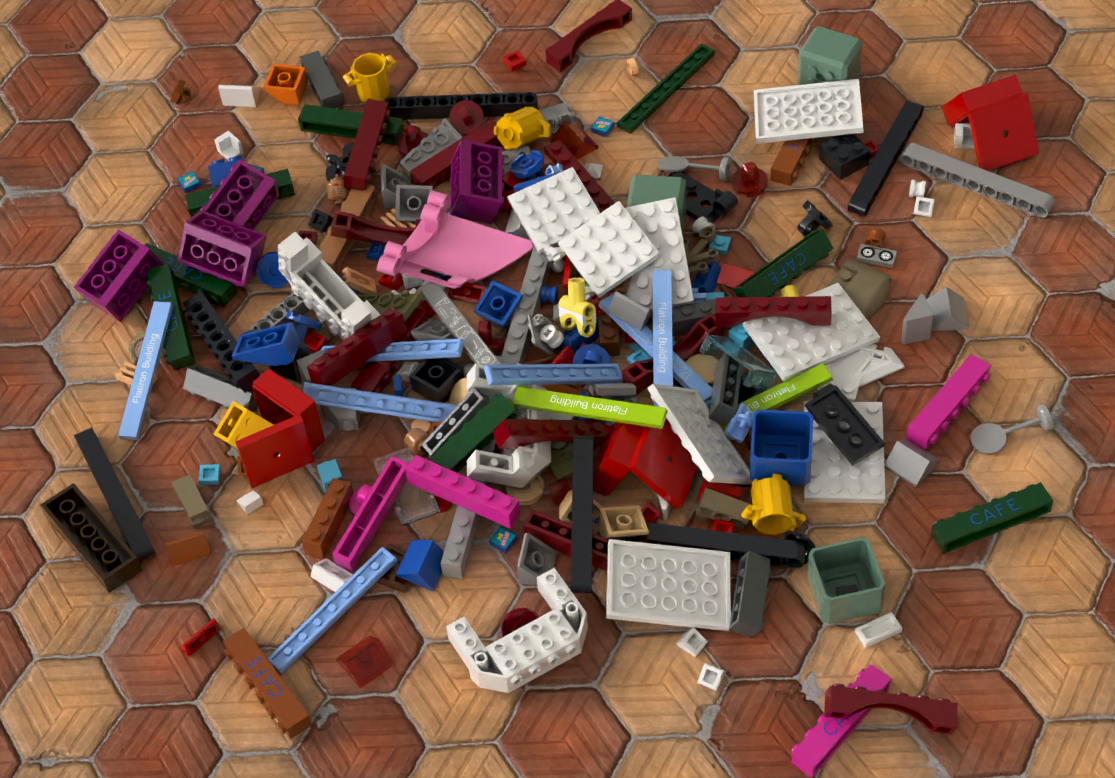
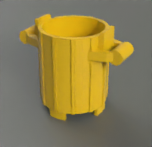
[343,53,397,102]
[494,106,550,150]
[741,474,806,535]

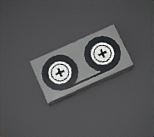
[856,244,897,269]

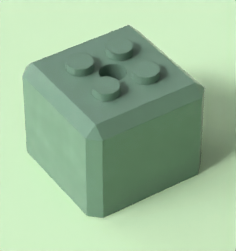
[798,26,863,85]
[627,175,687,234]
[807,537,885,624]

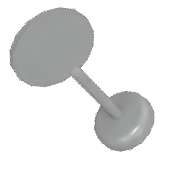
[658,156,732,182]
[971,404,1054,454]

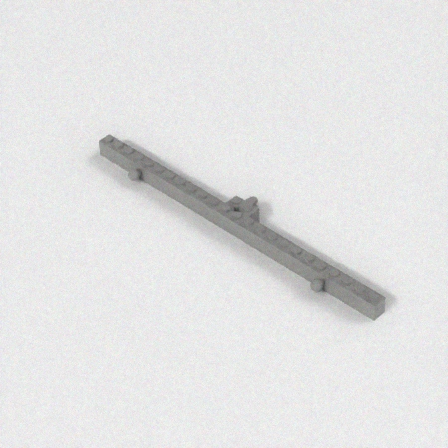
[441,246,565,579]

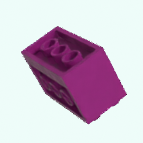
[450,139,505,224]
[200,160,279,230]
[178,210,267,287]
[74,229,164,322]

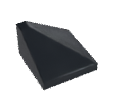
[308,209,333,232]

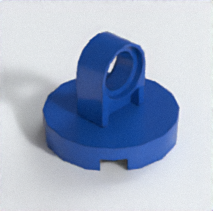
[510,150,545,181]
[256,252,288,288]
[285,311,322,342]
[572,344,611,364]

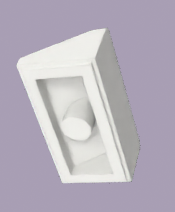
[311,558,353,592]

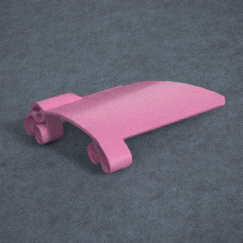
[377,190,534,289]

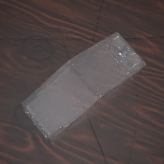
[372,447,441,526]

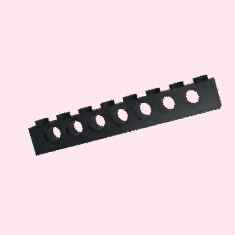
[183,291,260,393]

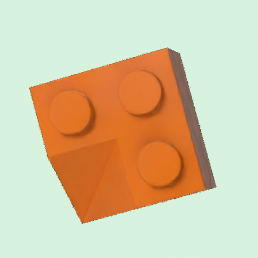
[263,63,308,105]

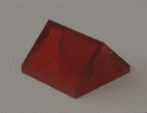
[550,121,599,159]
[336,635,394,688]

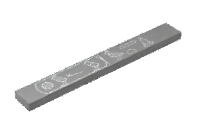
[418,282,502,365]

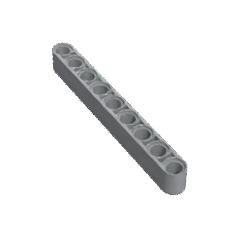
[900,143,1055,218]

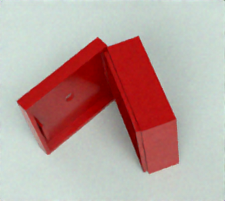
[942,75,1039,171]
[235,368,325,489]
[593,419,698,509]

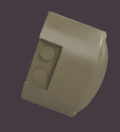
[823,258,891,320]

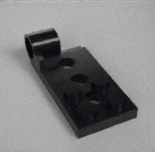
[668,171,738,223]
[805,383,885,466]

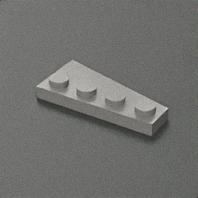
[399,118,462,177]

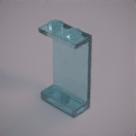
[699,334,777,389]

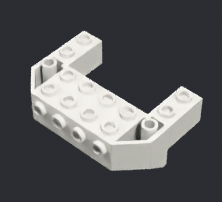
[278,232,380,340]
[467,363,551,488]
[446,568,588,693]

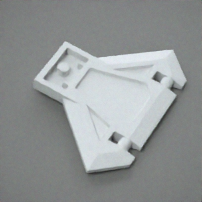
[817,344,905,402]

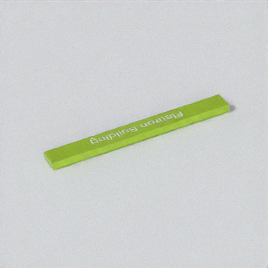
[719,363,833,432]
[513,387,668,429]

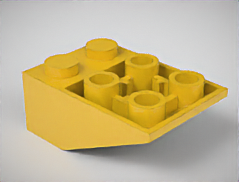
[214,401,274,449]

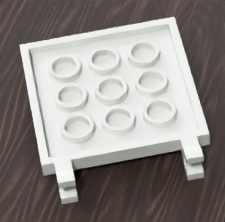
[507,167,600,262]
[549,201,661,302]

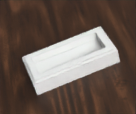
[855,612,902,648]

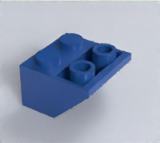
[208,155,247,187]

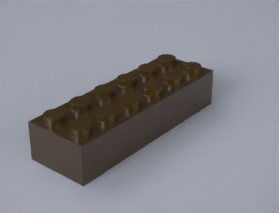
[40,483,142,593]

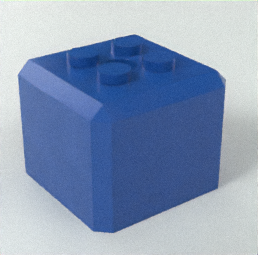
[750,409,813,486]

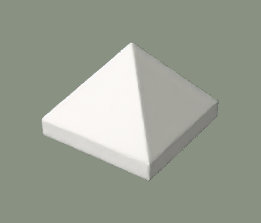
[584,163,603,180]

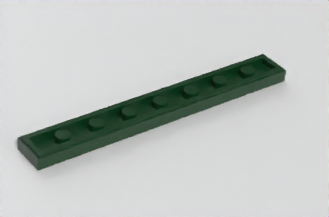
[617,43,715,134]

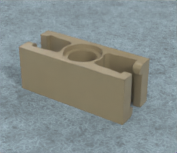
[172,474,212,528]
[696,488,752,530]

